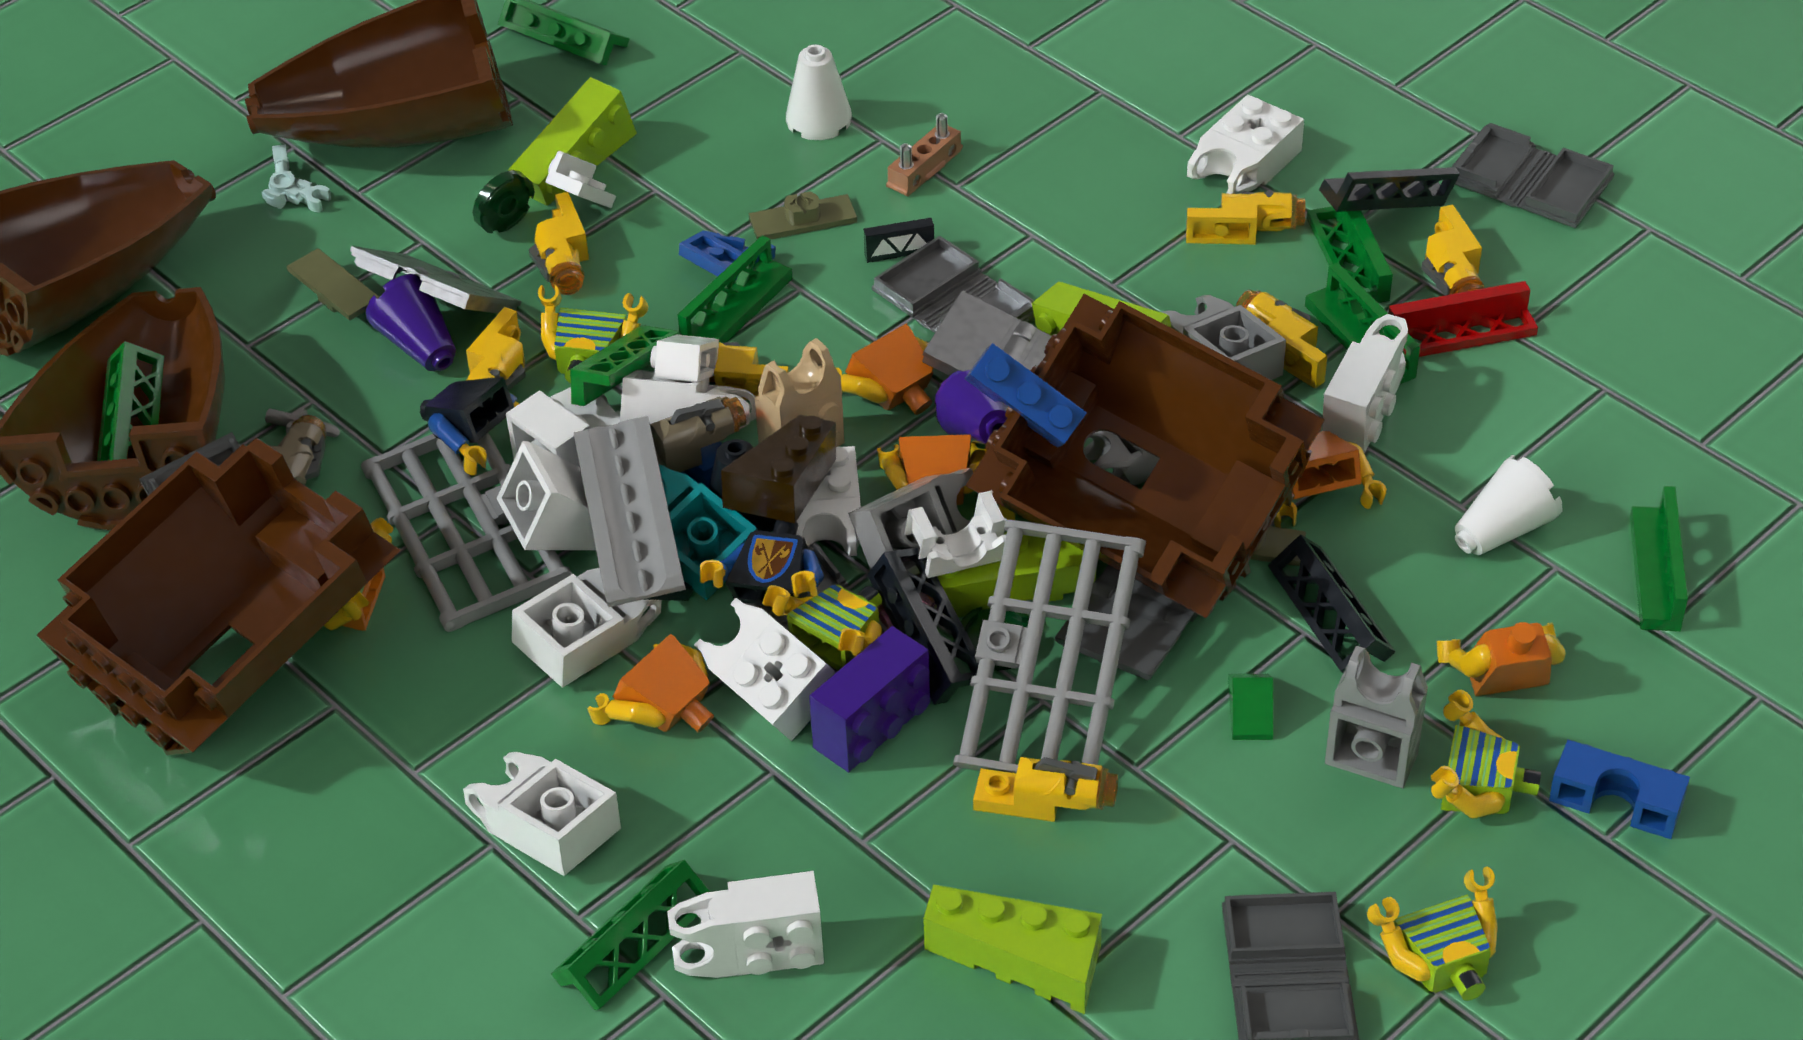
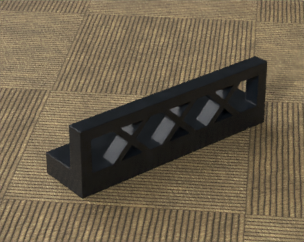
[1319,167,1460,212]
[1267,534,1396,673]
[867,547,979,705]

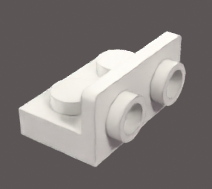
[545,151,616,208]

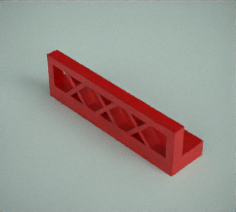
[1388,281,1538,357]

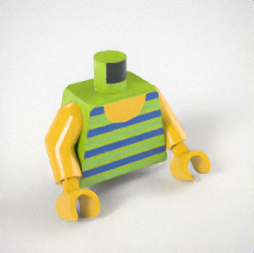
[538,285,648,383]
[762,585,883,671]
[1431,690,1542,819]
[1367,866,1497,1001]

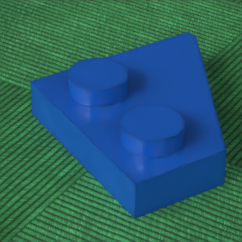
[679,230,776,280]

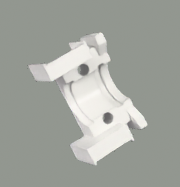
[904,490,1007,578]

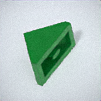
[1228,674,1273,740]

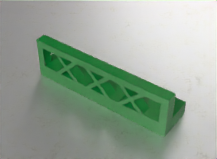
[498,0,630,66]
[1307,206,1393,305]
[677,235,793,343]
[1305,262,1420,384]
[570,325,680,406]
[97,341,164,461]
[1630,486,1688,632]
[551,859,710,1010]

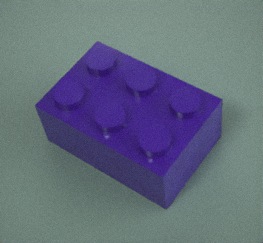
[809,626,930,773]

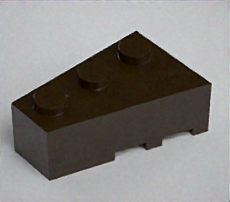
[721,415,836,523]

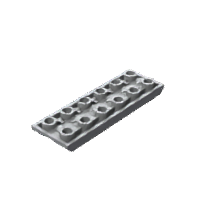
[574,416,686,607]

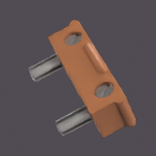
[886,113,963,196]

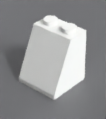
[496,441,596,550]

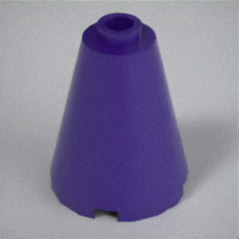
[366,274,456,371]
[935,370,1008,445]

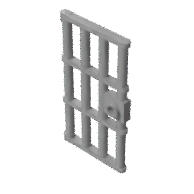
[361,433,573,632]
[953,520,1146,773]

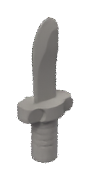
[265,407,340,437]

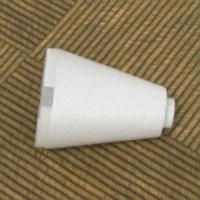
[786,44,852,140]
[1455,455,1562,555]

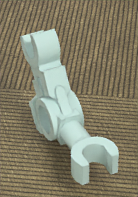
[262,144,331,212]

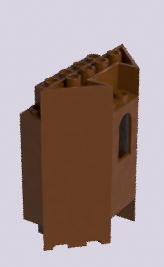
[966,294,1325,618]
[37,438,401,755]

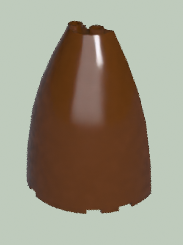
[245,0,513,148]
[0,160,216,356]
[0,287,225,530]

